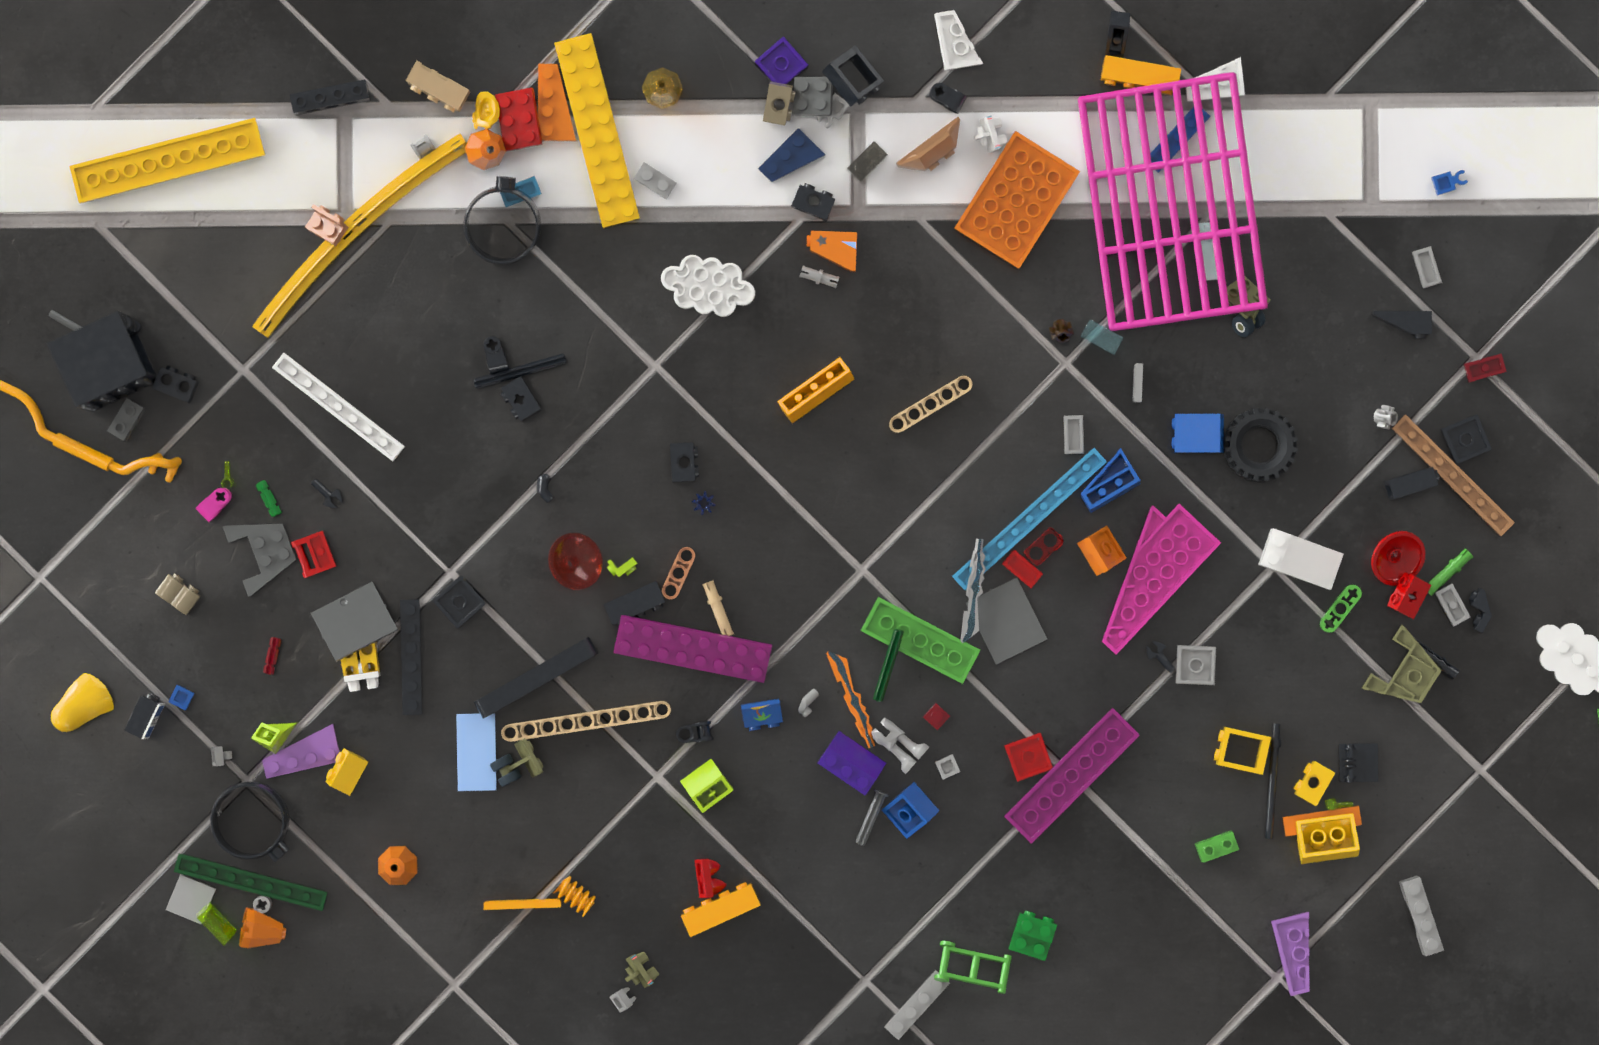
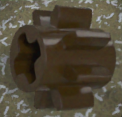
[1049,319,1074,343]

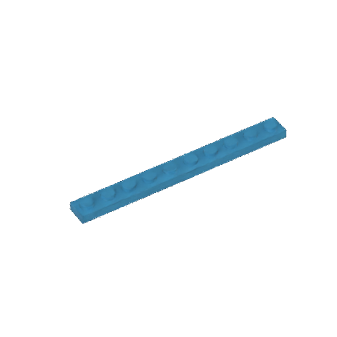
[952,448,1107,591]

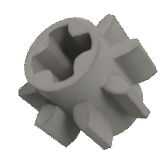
[1374,405,1398,429]

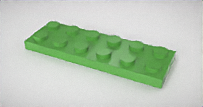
[861,597,980,684]

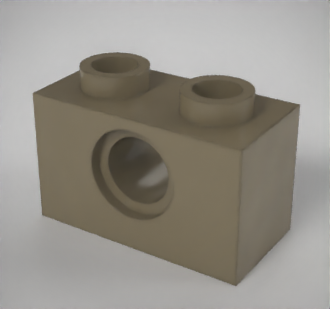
[763,81,796,126]

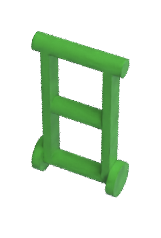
[934,941,1012,994]

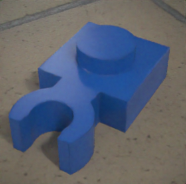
[1431,170,1468,196]

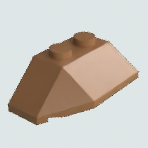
[896,117,960,171]

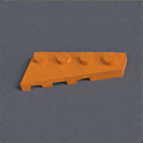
[538,64,576,141]

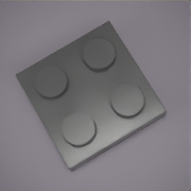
[793,77,833,116]

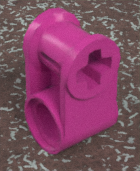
[195,487,232,522]

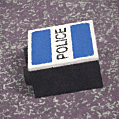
[124,693,165,739]

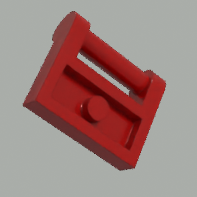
[291,531,337,578]

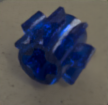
[692,491,716,515]

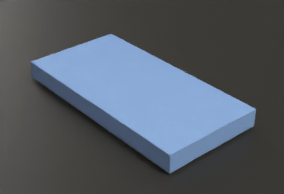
[456,713,497,791]

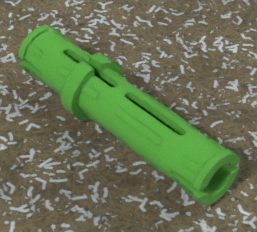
[1428,548,1473,596]

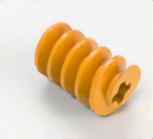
[553,876,596,917]

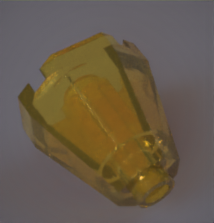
[642,68,683,110]

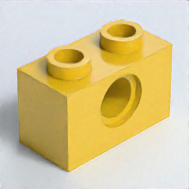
[1294,761,1335,806]

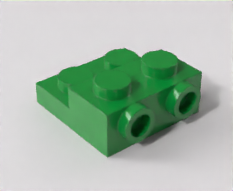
[1008,910,1057,961]

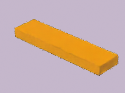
[484,898,562,910]

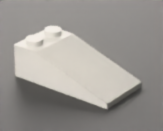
[1258,529,1343,590]

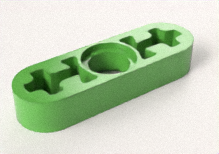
[1320,585,1362,632]

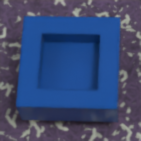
[168,685,195,710]

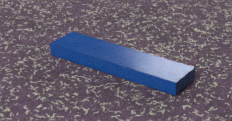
[1150,107,1211,173]

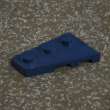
[758,128,825,183]

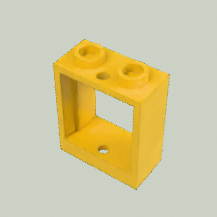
[1214,727,1271,775]

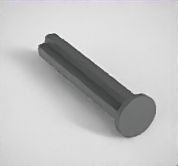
[856,789,889,846]

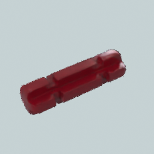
[263,637,281,675]

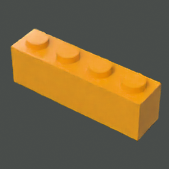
[1101,55,1181,96]
[777,357,854,423]
[681,882,761,937]

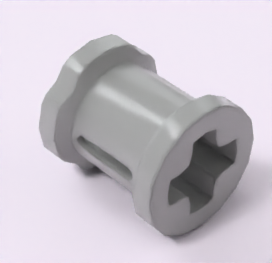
[410,135,435,159]
[253,895,272,913]

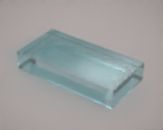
[1080,320,1123,355]

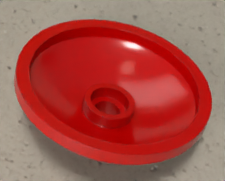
[1371,531,1425,586]

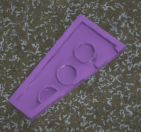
[262,724,340,779]
[1271,912,1309,996]

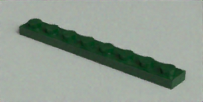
[174,853,328,911]

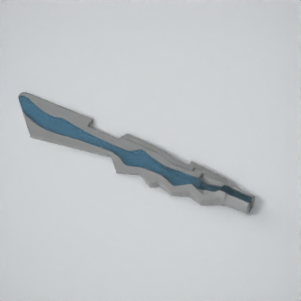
[961,539,986,643]

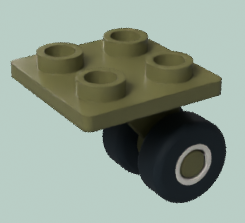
[1219,277,1271,337]
[490,738,543,787]

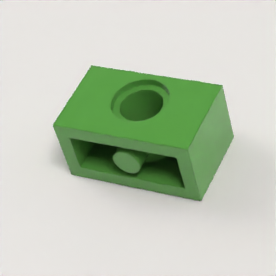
[1194,830,1239,863]

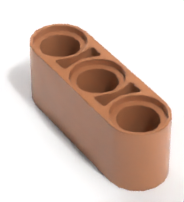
[662,547,696,599]

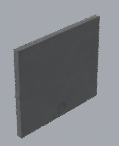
[966,577,1047,664]
[311,582,398,662]

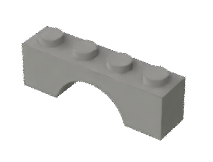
[1399,876,1444,956]

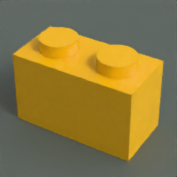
[325,748,368,796]

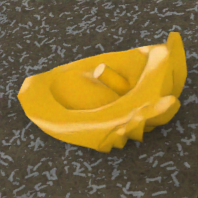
[472,92,500,130]

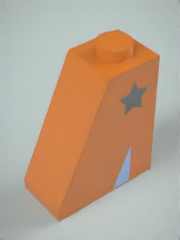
[807,231,857,272]

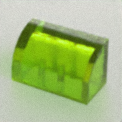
[196,902,236,946]

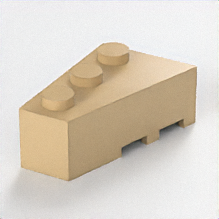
[406,61,470,113]

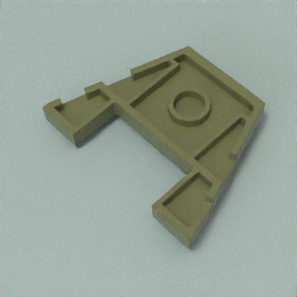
[1362,624,1441,703]

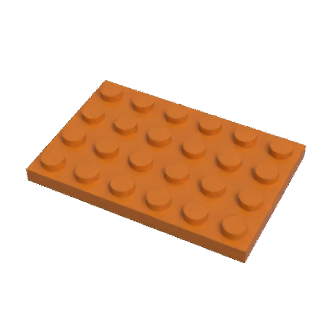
[954,131,1080,269]

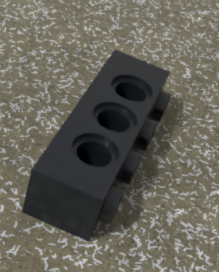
[289,79,371,116]

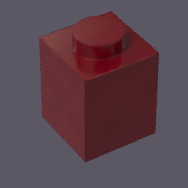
[923,703,950,730]

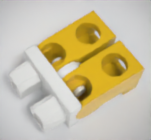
[341,641,381,692]

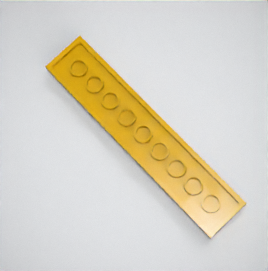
[554,33,640,228]
[69,118,265,204]

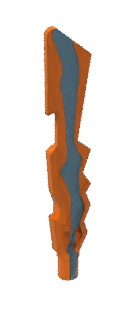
[826,651,875,749]

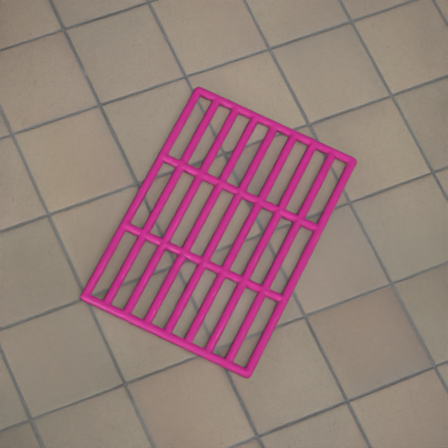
[1078,72,1268,331]

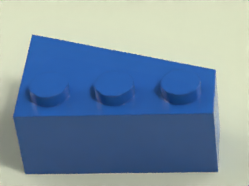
[1081,448,1141,513]

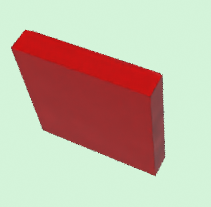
[1004,733,1053,782]

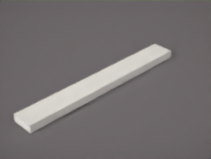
[272,353,405,462]

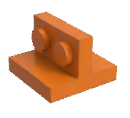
[1077,525,1127,576]

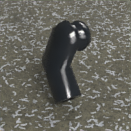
[536,474,554,503]

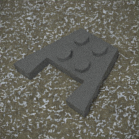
[223,524,297,597]

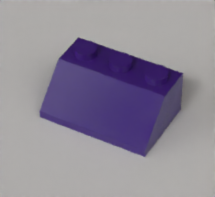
[817,731,886,795]

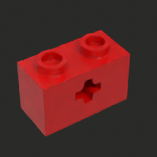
[1387,572,1431,619]

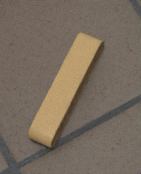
[889,376,972,433]

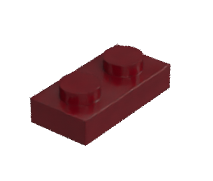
[1463,353,1507,382]

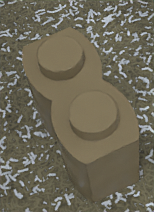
[155,573,201,615]

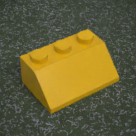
[1296,813,1360,864]

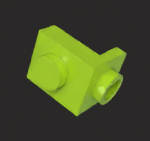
[607,557,638,577]

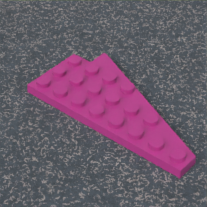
[1102,504,1221,655]

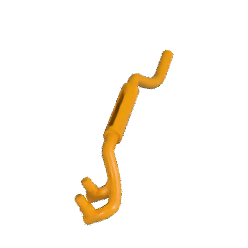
[0,380,182,482]

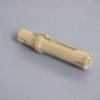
[702,580,734,636]

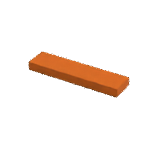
[1282,806,1362,836]

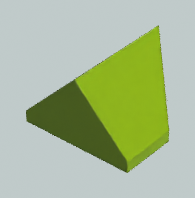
[251,723,297,754]

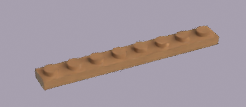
[1391,415,1515,536]

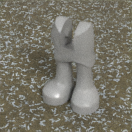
[871,718,929,774]

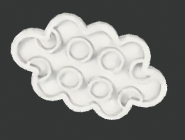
[661,255,755,317]
[1536,623,1599,695]

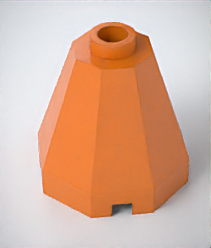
[464,129,506,170]
[378,846,418,885]
[239,907,286,948]

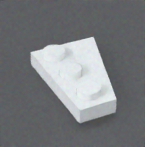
[934,10,983,71]
[1185,57,1245,102]

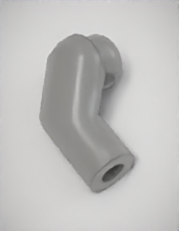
[798,689,819,717]

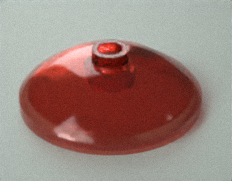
[548,533,603,590]

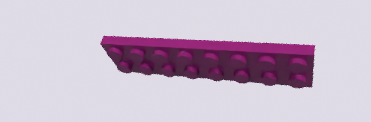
[614,615,772,683]
[1004,708,1140,844]

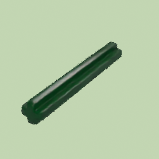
[873,629,904,702]

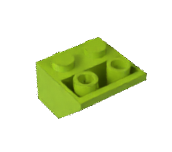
[680,759,734,813]

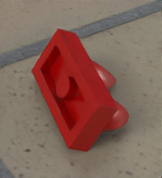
[695,859,727,898]

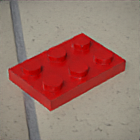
[495,88,543,152]

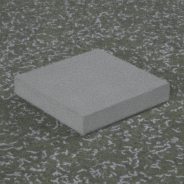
[1176,645,1216,685]
[166,874,217,924]

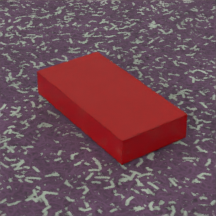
[1002,550,1043,588]

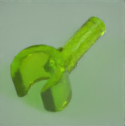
[221,461,234,488]
[1325,798,1353,810]

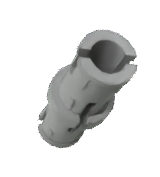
[799,265,839,288]

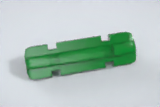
[256,480,281,517]

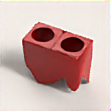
[1024,527,1064,566]

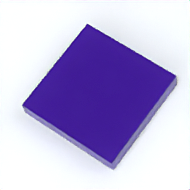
[755,36,809,84]

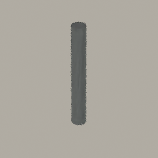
[48,310,81,331]

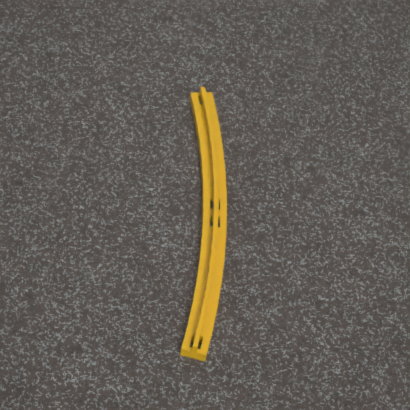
[252,133,466,338]

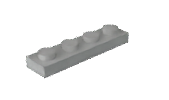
[884,970,950,1040]

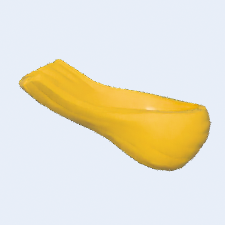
[51,673,114,732]

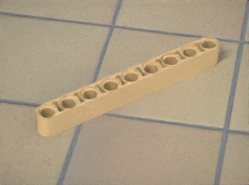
[501,701,671,742]

